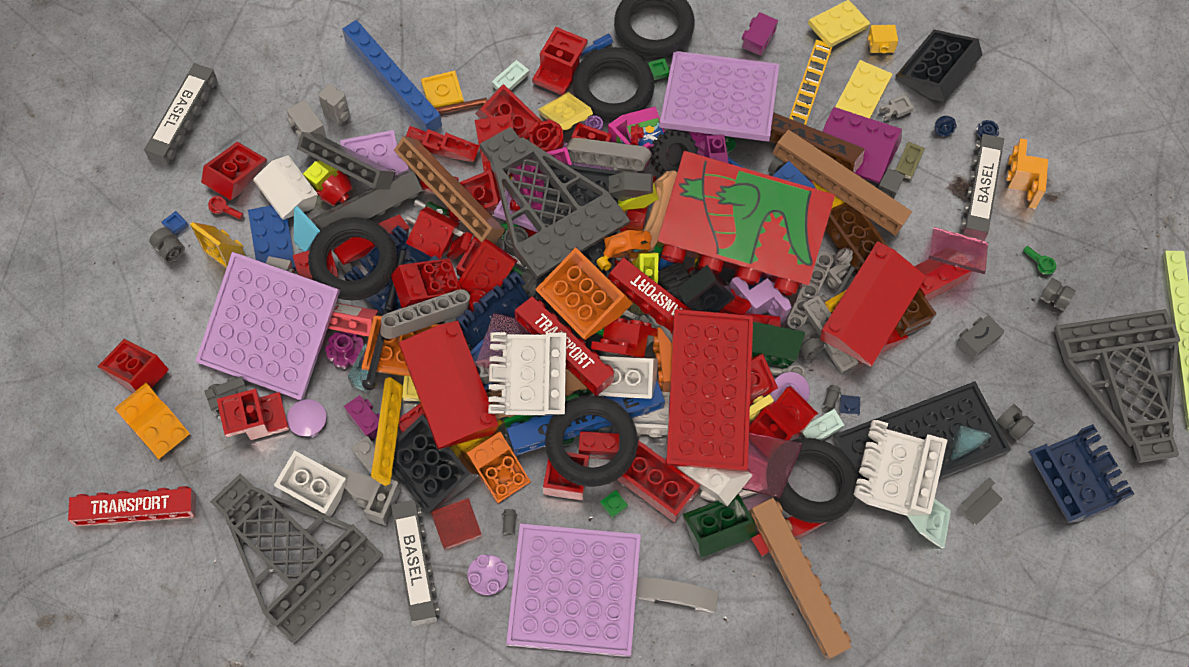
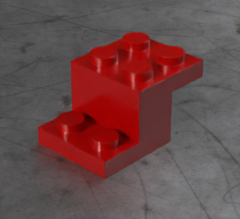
[532,27,588,95]
[475,114,514,177]
[591,318,658,358]
[749,386,818,460]
[217,389,289,440]

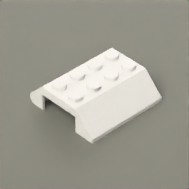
[488,332,566,416]
[854,420,947,515]

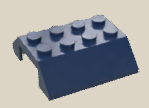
[343,225,440,315]
[455,271,529,349]
[1028,424,1135,523]

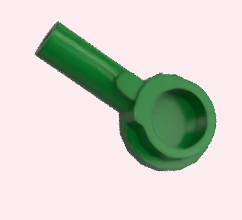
[1023,245,1057,275]

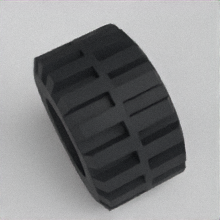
[650,131,699,175]
[658,262,690,309]

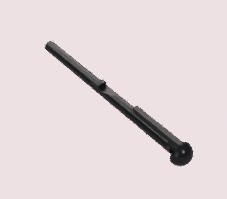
[362,250,407,390]

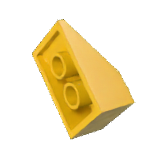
[190,222,245,268]

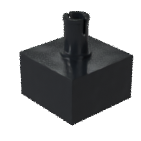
[677,265,735,313]

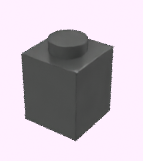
[878,168,905,199]

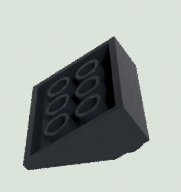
[895,29,983,102]
[392,414,479,514]

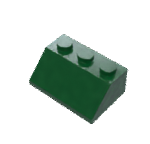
[752,322,805,368]
[683,494,756,558]

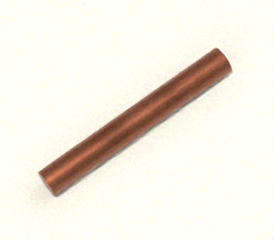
[435,97,487,114]

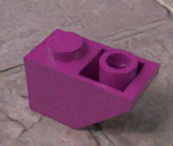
[704,135,729,163]

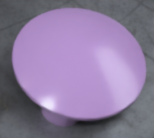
[287,399,326,437]
[467,554,508,595]

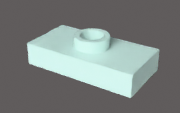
[492,60,529,91]
[803,409,845,440]

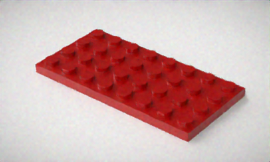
[666,309,753,472]

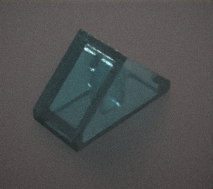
[951,426,991,461]

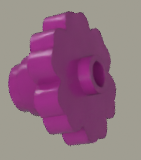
[325,332,366,369]

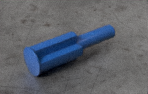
[581,33,613,56]

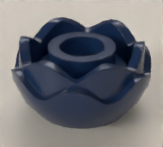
[934,115,957,137]
[976,120,999,139]

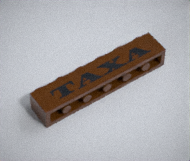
[769,112,865,173]

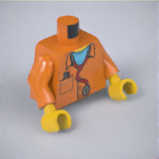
[597,230,652,271]

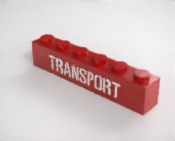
[608,257,692,335]
[515,296,614,396]
[68,486,196,526]

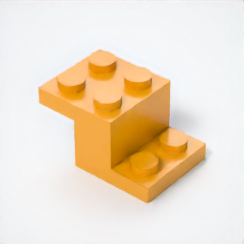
[1006,139,1048,209]
[114,383,190,459]

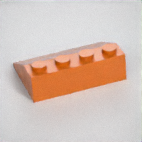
[535,247,633,340]
[362,315,440,377]

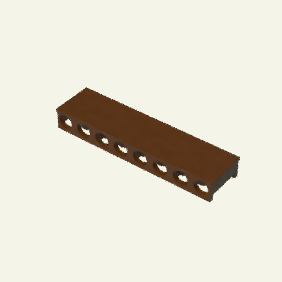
[825,203,937,337]

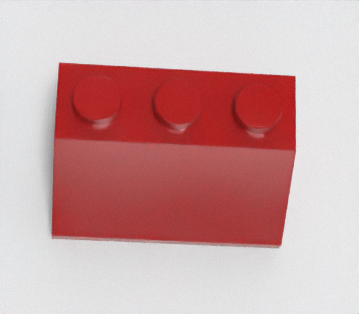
[915,249,973,301]

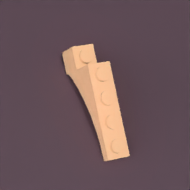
[628,171,677,263]

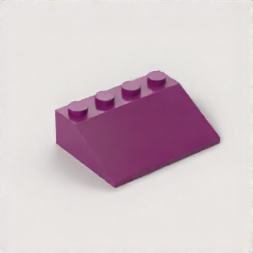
[822,107,902,184]

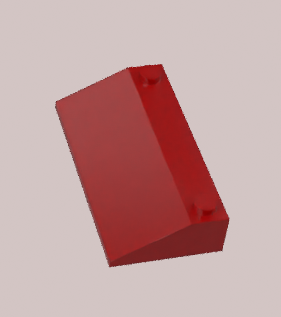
[820,241,926,367]
[398,321,499,449]

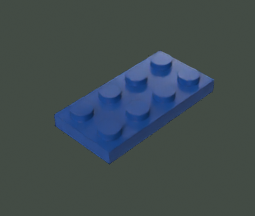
[248,205,297,271]

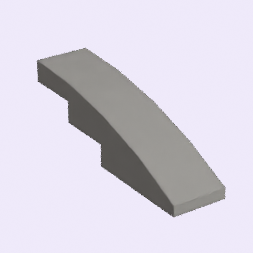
[802,295,859,374]

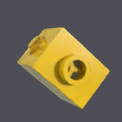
[867,25,898,53]

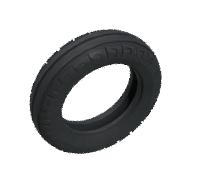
[614,0,695,59]
[572,47,654,123]
[308,217,397,301]
[545,396,638,487]
[767,438,858,523]

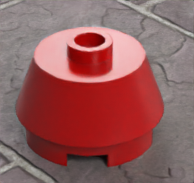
[529,119,564,152]
[316,170,353,206]

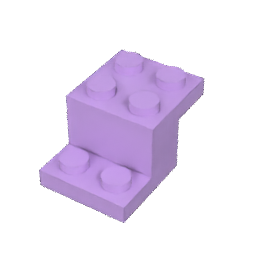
[729,277,792,325]

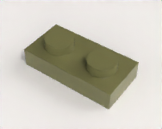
[895,141,925,180]

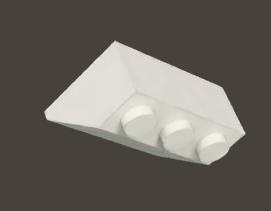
[253,155,318,220]
[593,356,658,399]
[274,450,346,517]
[677,466,753,506]

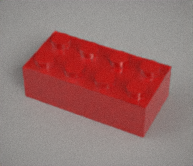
[617,440,700,523]

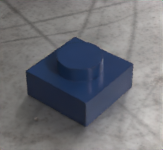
[839,395,861,418]

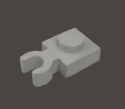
[879,94,914,120]

